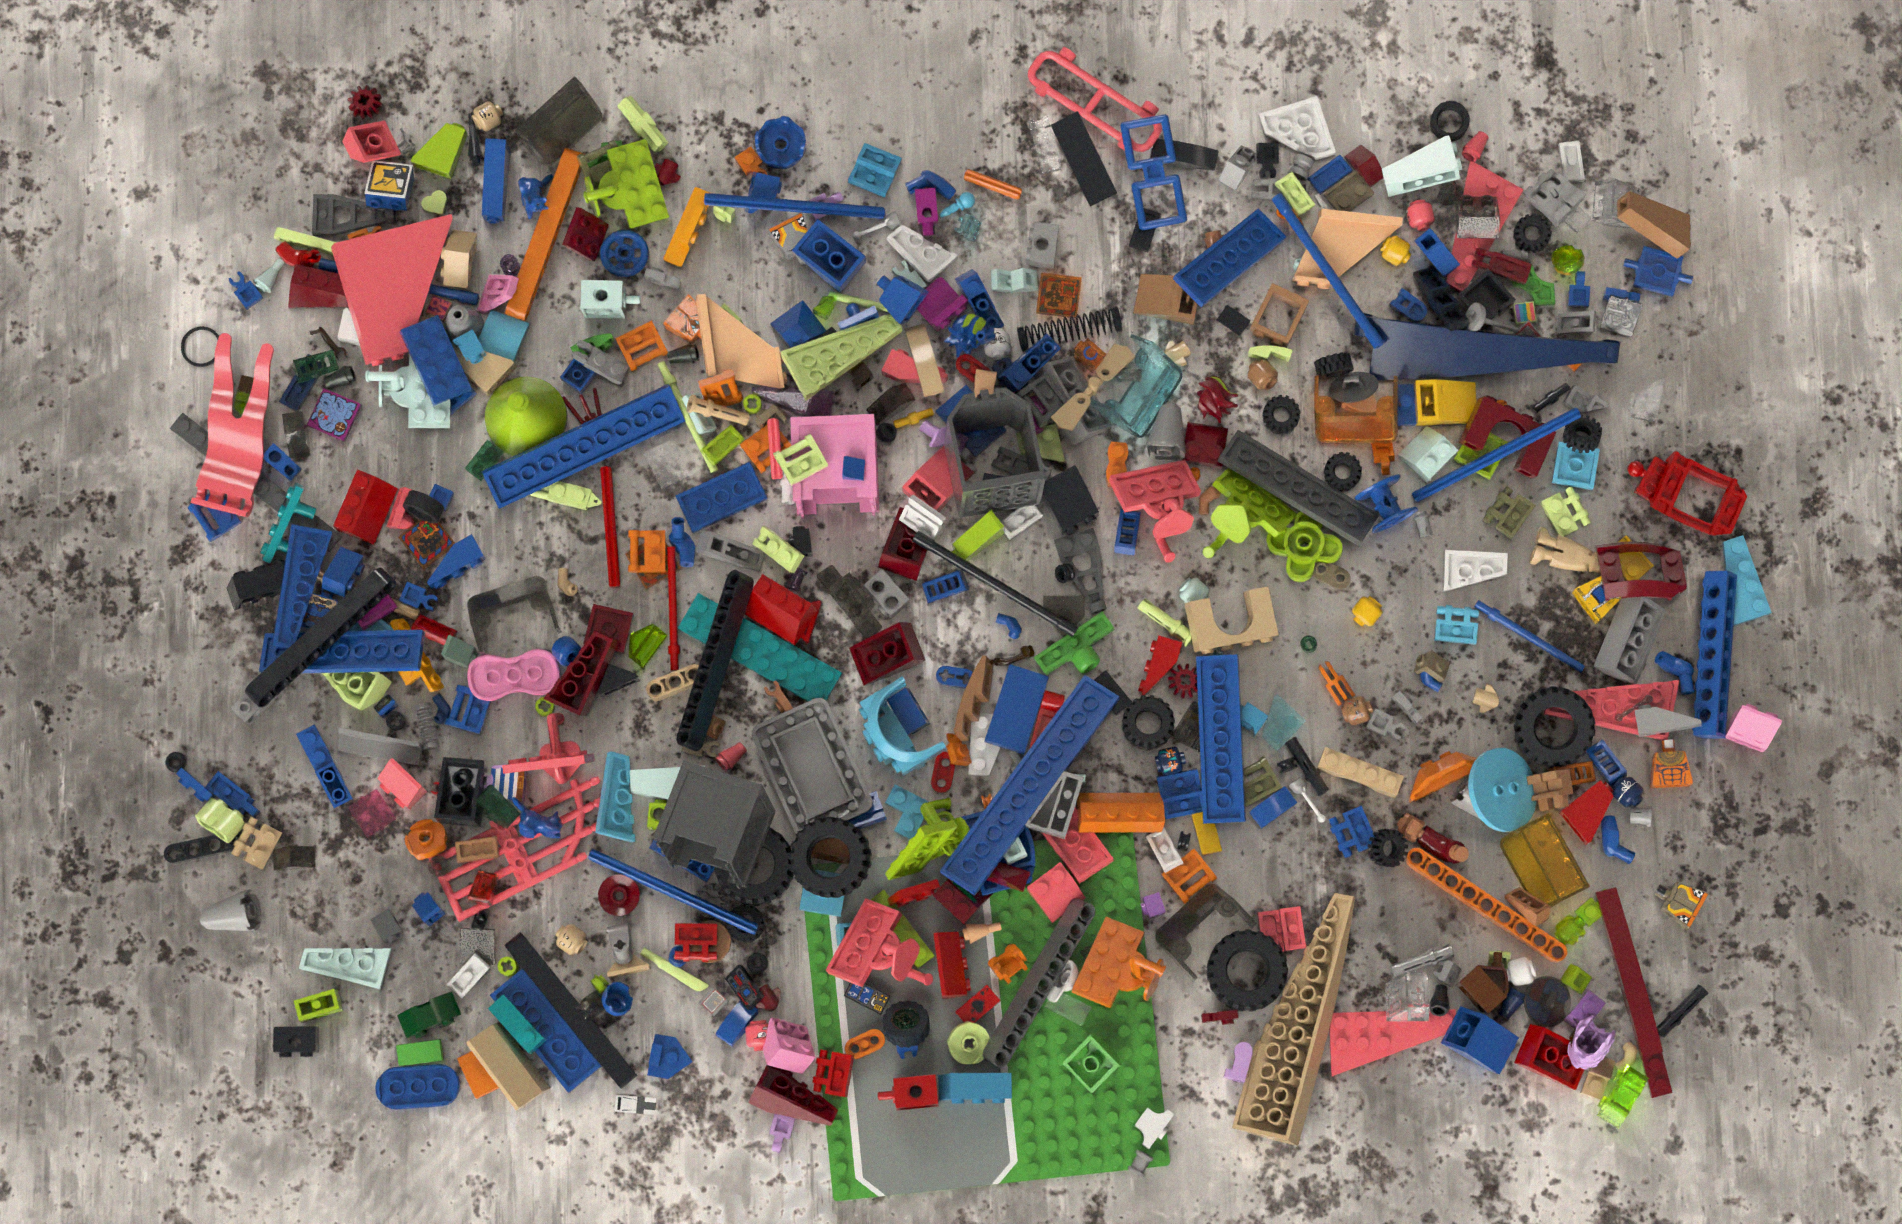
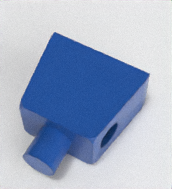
[877,275,929,324]

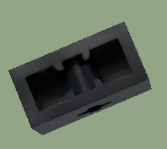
[273,1026,319,1057]

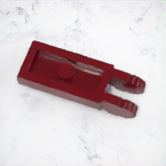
[1471,248,1532,285]

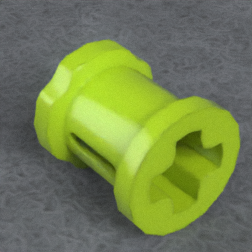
[498,957,519,977]

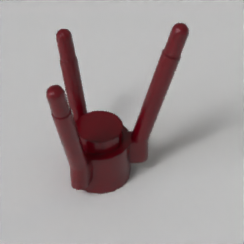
[562,388,602,424]

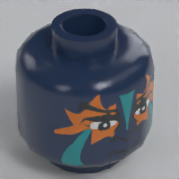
[1155,746,1186,776]

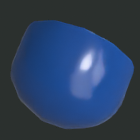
[601,982,633,1016]

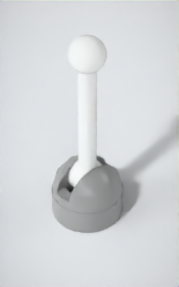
[853,211,901,240]
[1288,776,1326,823]

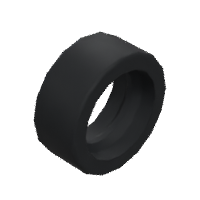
[1430,101,1470,142]
[403,490,444,523]

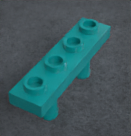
[260,482,316,564]

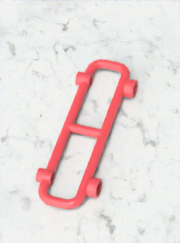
[1028,47,1162,152]

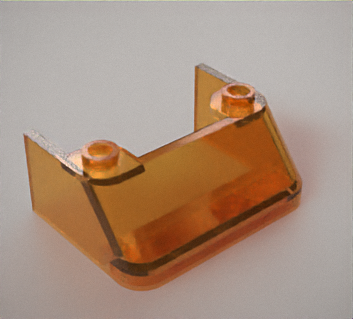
[1314,376,1399,444]

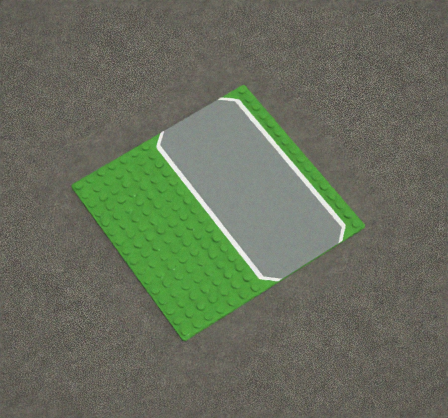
[802,832,1170,1201]

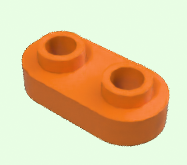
[845,1029,885,1060]

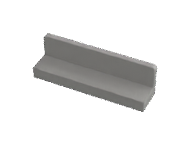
[337,728,423,766]

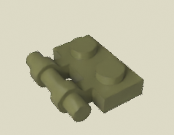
[1483,486,1536,540]

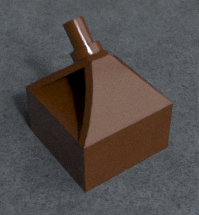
[1456,952,1509,1015]

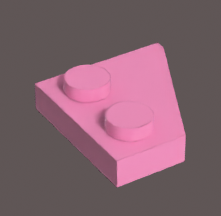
[477,275,519,314]

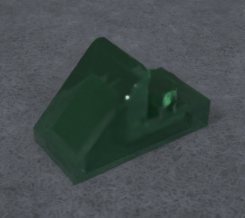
[476,785,520,829]

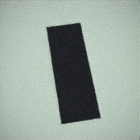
[1051,111,1117,207]

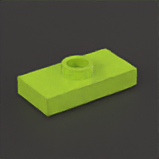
[700,425,745,466]

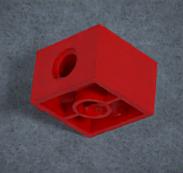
[878,1074,939,1111]

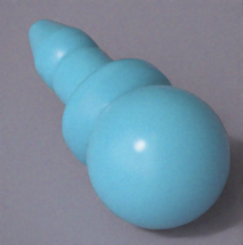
[939,192,975,217]

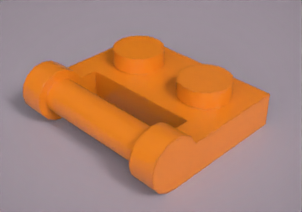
[615,320,668,372]
[698,369,743,410]
[740,424,791,474]
[628,530,666,573]
[1161,849,1217,904]

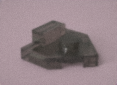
[1043,595,1085,637]

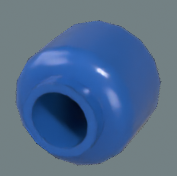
[552,636,581,667]

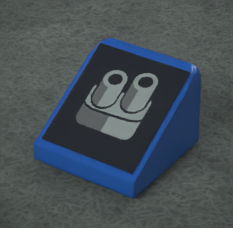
[374,694,398,718]

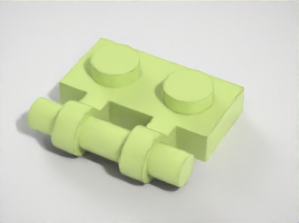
[1540,486,1591,537]

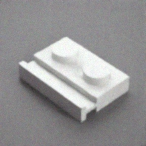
[899,494,946,541]

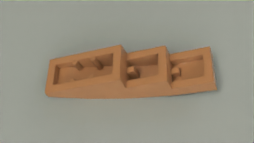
[954,656,994,741]

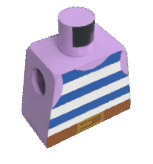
[484,764,527,805]

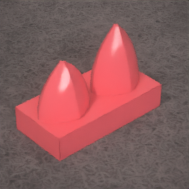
[386,487,415,529]

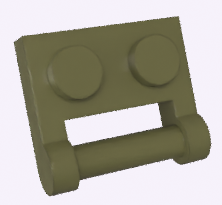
[577,140,618,189]
[1244,756,1282,808]

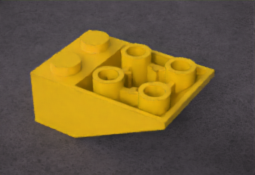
[1414,379,1477,426]

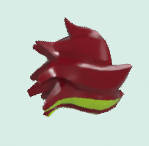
[1197,376,1238,423]

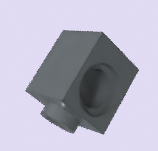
[370,909,403,943]

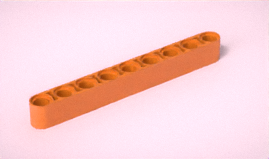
[505,148,585,321]
[1406,848,1567,963]

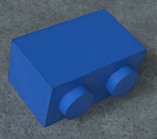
[322,547,365,597]

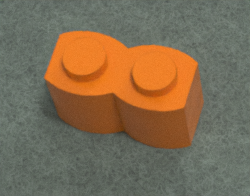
[1106,442,1128,487]

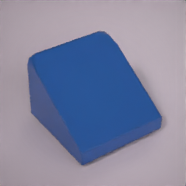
[842,456,865,481]

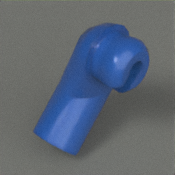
[996,613,1022,639]
[1420,671,1443,692]

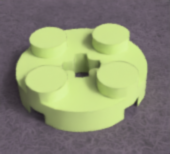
[947,1021,990,1064]

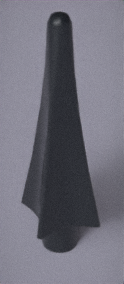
[468,113,484,166]

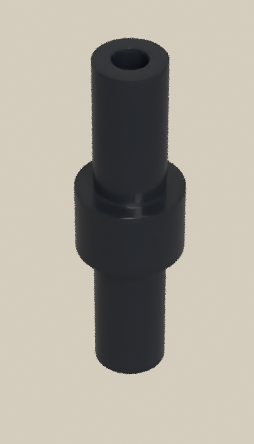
[1533,383,1571,413]

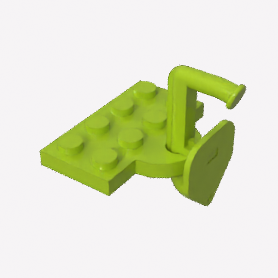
[583,139,669,229]
[1203,468,1297,558]
[885,797,970,880]

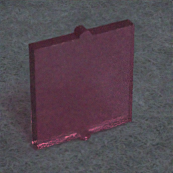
[348,789,396,838]

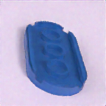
[375,1064,460,1110]

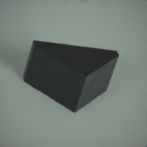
[598,664,640,697]

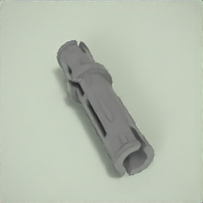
[1390,944,1454,977]

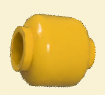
[1380,235,1411,266]
[1352,595,1383,627]

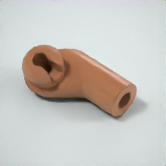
[1199,487,1221,515]

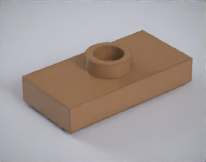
[455,836,500,863]

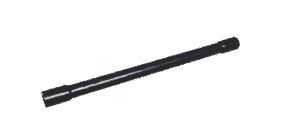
[912,531,1078,637]

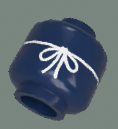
[1612,776,1644,808]

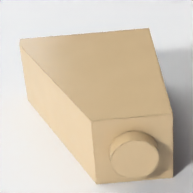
[455,348,517,396]

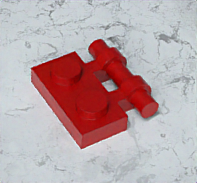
[675,923,718,962]
[812,1049,854,1097]

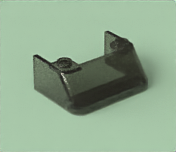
[467,576,562,655]
[1155,884,1257,983]

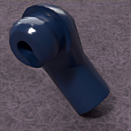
[432,693,451,724]

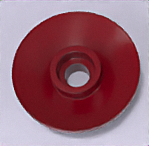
[598,874,640,916]

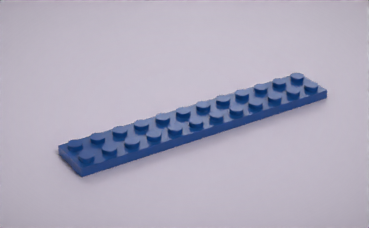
[940,675,1119,895]

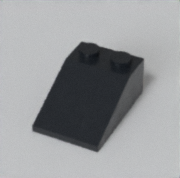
[434,757,484,827]

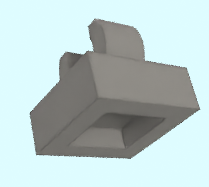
[1433,960,1462,988]

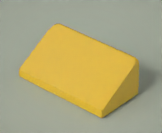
[1191,812,1222,856]

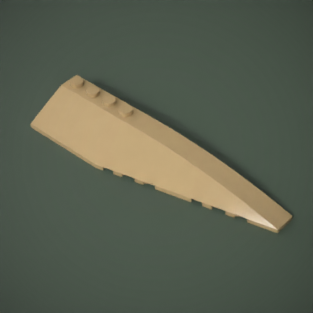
[1232,893,1355,1146]

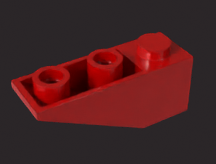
[1138,635,1182,696]

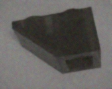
[866,383,916,426]

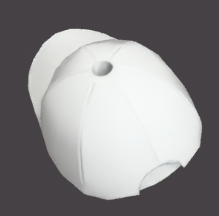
[1047,960,1079,1003]

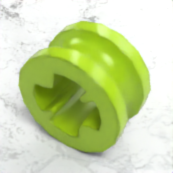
[743,394,762,414]
[535,697,555,717]

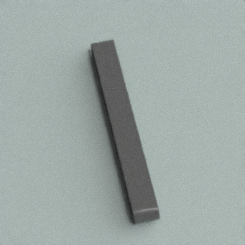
[983,898,1095,1068]

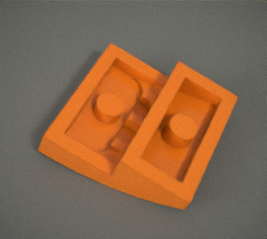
[457,1051,499,1099]

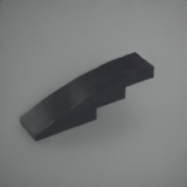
[1413,267,1469,331]

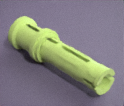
[1138,598,1192,647]

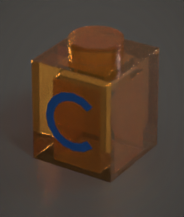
[1074,338,1106,373]

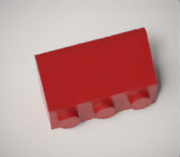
[333,469,398,545]
[745,574,818,645]
[933,932,971,999]

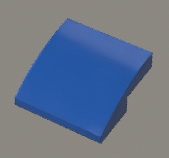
[1156,768,1203,819]

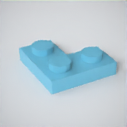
[885,784,929,839]

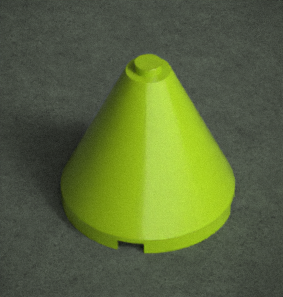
[485,376,567,456]

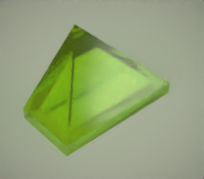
[628,624,668,669]

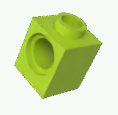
[647,799,667,830]

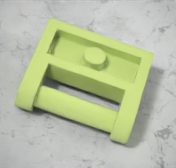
[773,434,828,486]

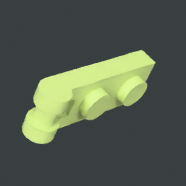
[752,526,804,573]

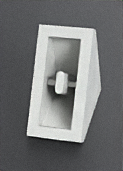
[337,308,360,346]

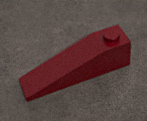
[748,1065,838,1126]

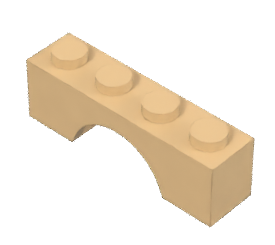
[1316,747,1404,799]

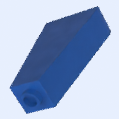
[482,138,511,224]

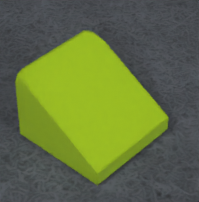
[1560,964,1592,995]

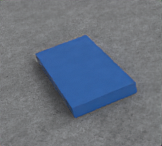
[676,462,768,533]
[984,664,1049,754]

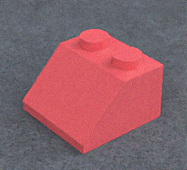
[377,758,427,809]
[1027,862,1086,923]

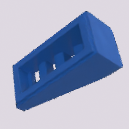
[1114,509,1141,555]
[922,570,969,603]
[1586,739,1627,787]

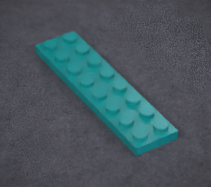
[678,593,842,702]

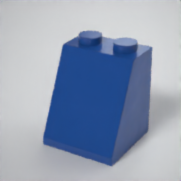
[1441,1006,1519,1075]

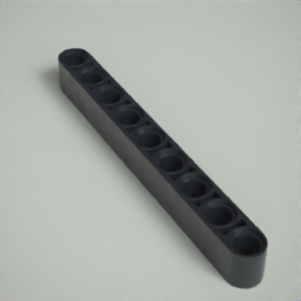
[245,568,396,707]
[676,570,754,751]
[504,932,638,1089]

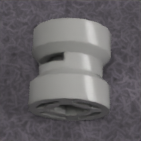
[1288,154,1314,181]

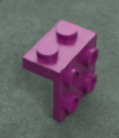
[917,277,968,332]

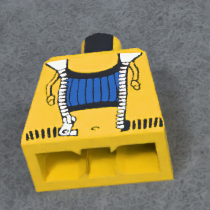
[1572,576,1621,624]

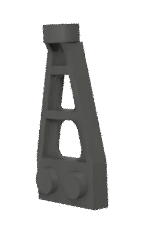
[312,194,396,236]
[1054,528,1107,614]

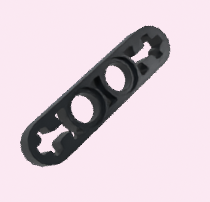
[164,832,242,864]

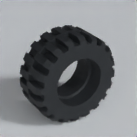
[1514,686,1596,767]
[789,817,872,898]
[714,827,794,906]
[1207,929,1288,1012]

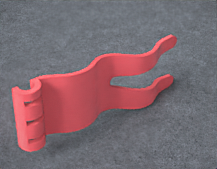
[191,333,274,517]

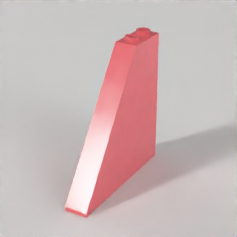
[331,214,453,367]

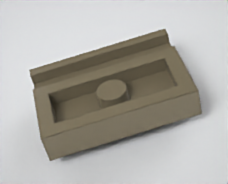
[1323,170,1374,212]

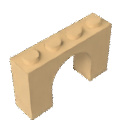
[1184,587,1279,655]

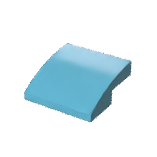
[478,310,530,361]

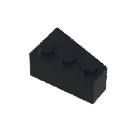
[227,560,285,611]

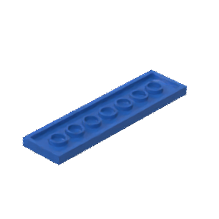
[259,630,425,673]
[1196,654,1246,824]

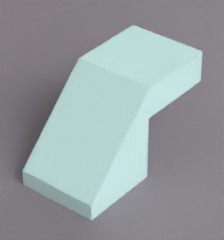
[991,268,1038,293]

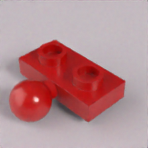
[1627,456,1667,501]

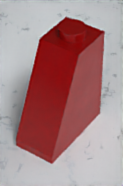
[1559,780,1614,846]

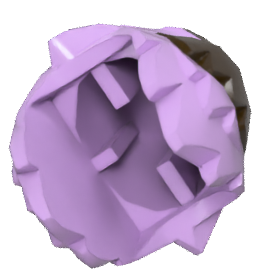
[1567,1015,1616,1070]

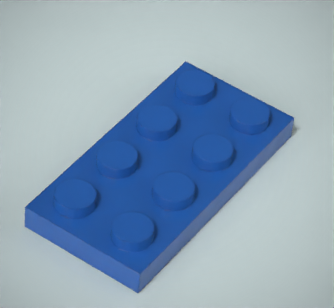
[400,315,472,406]

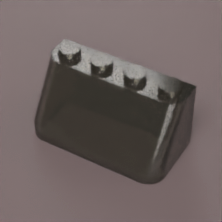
[515,76,602,166]

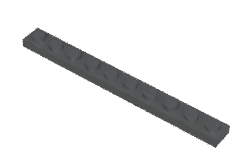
[170,412,343,552]

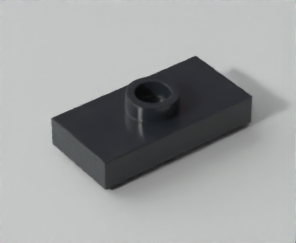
[1094,670,1132,715]

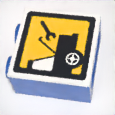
[365,161,414,211]

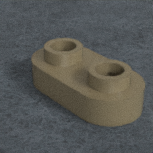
[1312,562,1351,590]

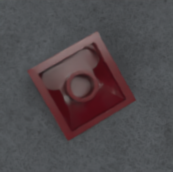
[1182,422,1228,469]

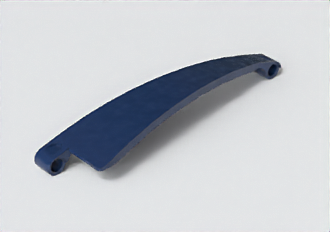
[1354,313,1621,380]

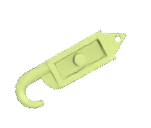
[530,481,602,511]

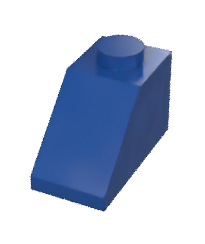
[745,171,782,214]
[412,892,446,927]

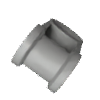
[607,923,633,964]

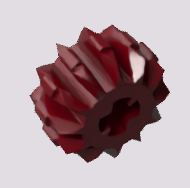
[348,85,383,120]
[1167,663,1198,699]

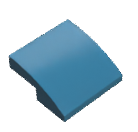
[848,143,902,198]

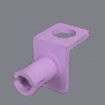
[920,420,968,455]

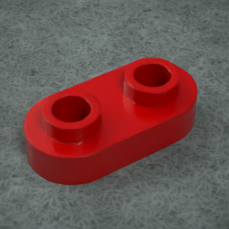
[956,354,991,384]
[931,752,956,794]

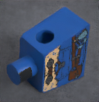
[301,589,339,629]

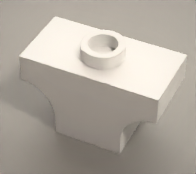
[1134,1108,1174,1150]

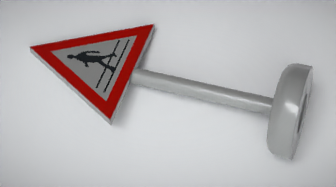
[1465,303,1543,337]

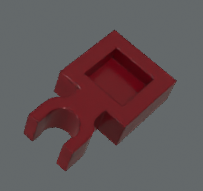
[1201,1010,1238,1025]

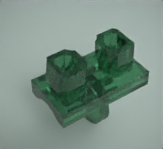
[465,440,504,482]

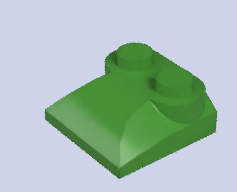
[1063,1033,1122,1094]

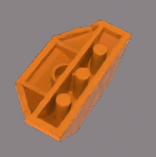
[1408,751,1477,803]

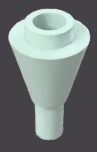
[254,258,285,293]

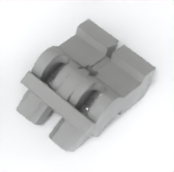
[1524,169,1586,228]

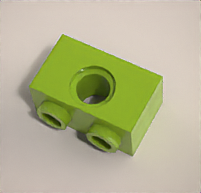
[294,989,343,1023]

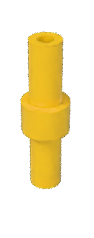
[893,408,934,428]

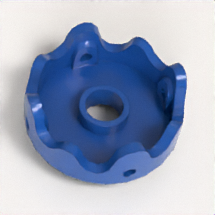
[755,116,806,169]

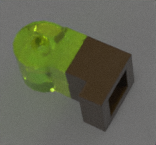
[848,361,874,391]
[234,375,254,415]

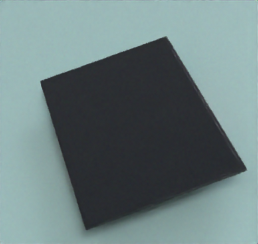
[1217,305,1251,336]

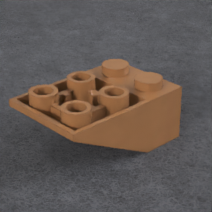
[1133,274,1197,325]

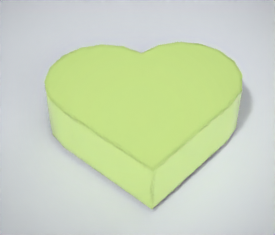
[421,190,447,216]

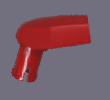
[275,241,321,267]

